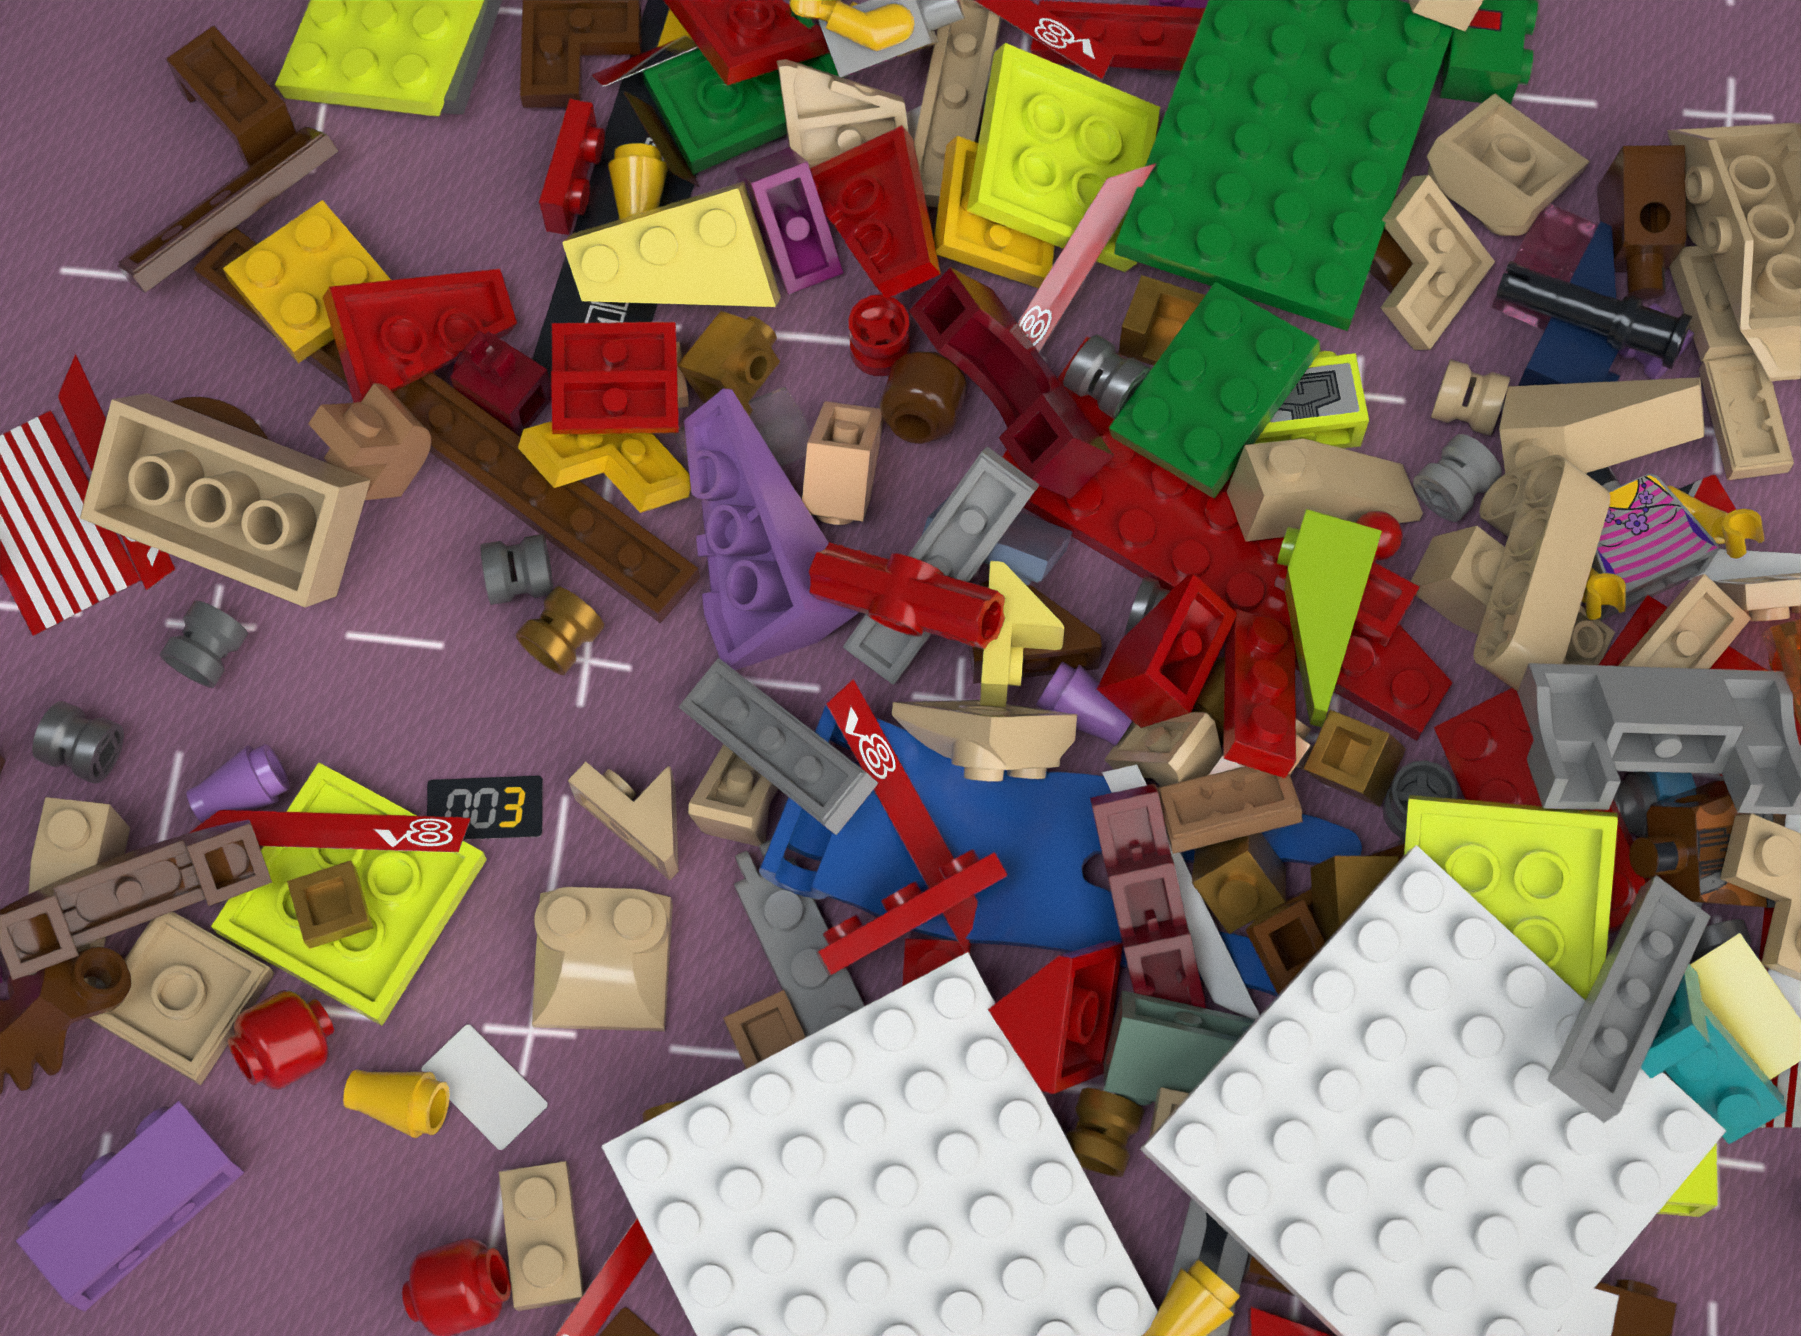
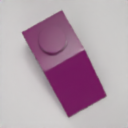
[735,147,843,295]

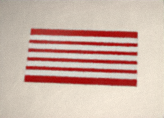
[0,410,141,636]

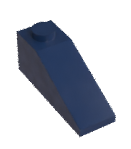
[1518,221,1620,386]

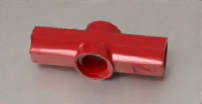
[809,542,1005,649]

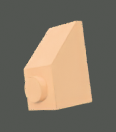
[802,401,884,525]

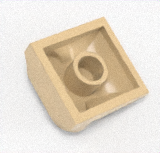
[1427,94,1590,236]
[892,700,1077,781]
[532,887,673,1032]

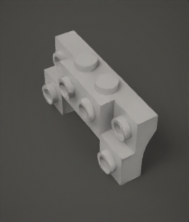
[1518,663,1801,815]

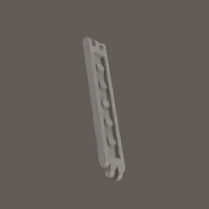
[733,840,864,1037]

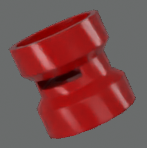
[848,294,910,377]

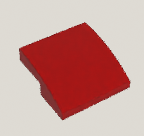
[551,322,679,434]

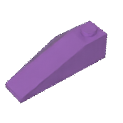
[684,389,858,670]

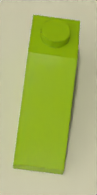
[1277,509,1382,728]

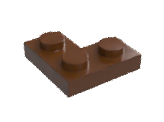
[520,0,641,108]

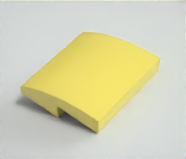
[1677,933,1801,1086]

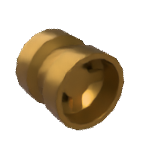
[515,586,604,675]
[1066,1088,1145,1177]

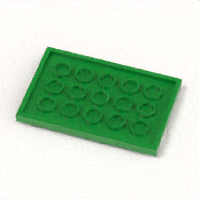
[1114,0,1454,331]

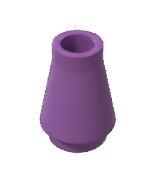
[1036,661,1132,746]
[186,744,290,823]

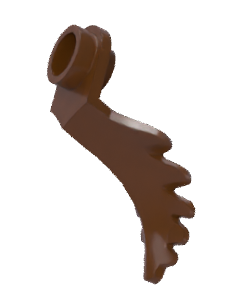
[0,947,131,1094]

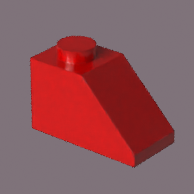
[1097,574,1238,728]

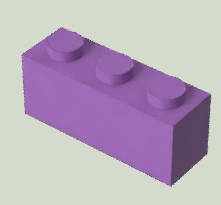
[15,1101,245,1312]

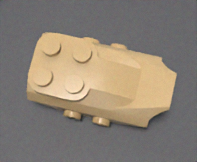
[1667,122,1801,381]

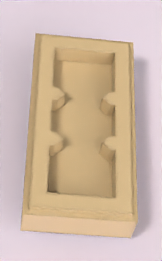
[1699,354,1794,480]

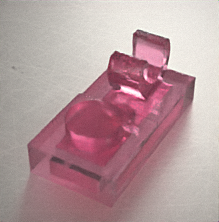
[1491,204,1598,331]

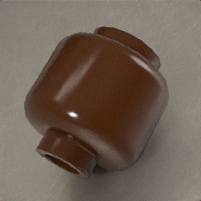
[879,351,967,444]

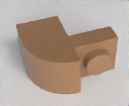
[308,383,431,500]

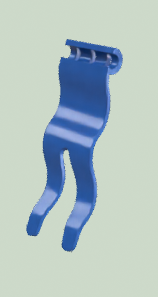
[759,700,1362,997]

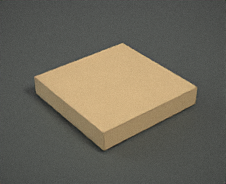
[89,912,275,1086]

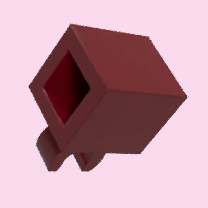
[450,331,552,437]

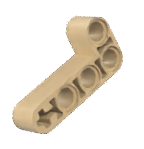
[1473,454,1610,692]

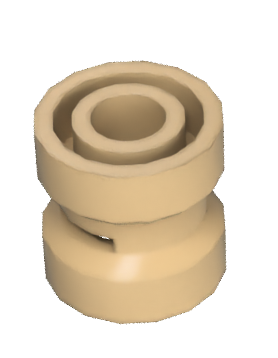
[1431,359,1510,436]

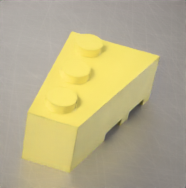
[562,181,781,307]

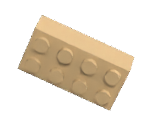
[80,393,370,607]

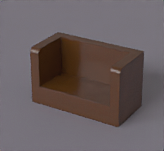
[166,25,296,167]

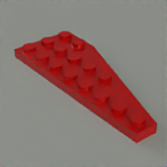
[1002,337,1453,741]

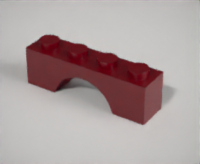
[909,267,1114,499]

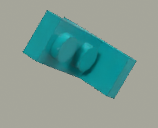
[1641,964,1787,1144]

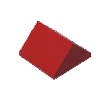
[988,941,1123,1094]

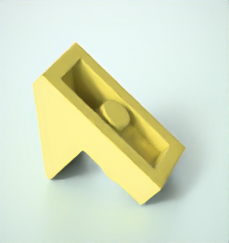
[980,561,1064,707]

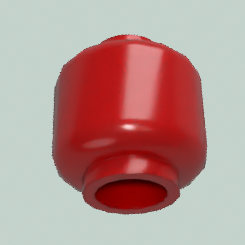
[228,990,334,1090]
[402,1237,511,1336]

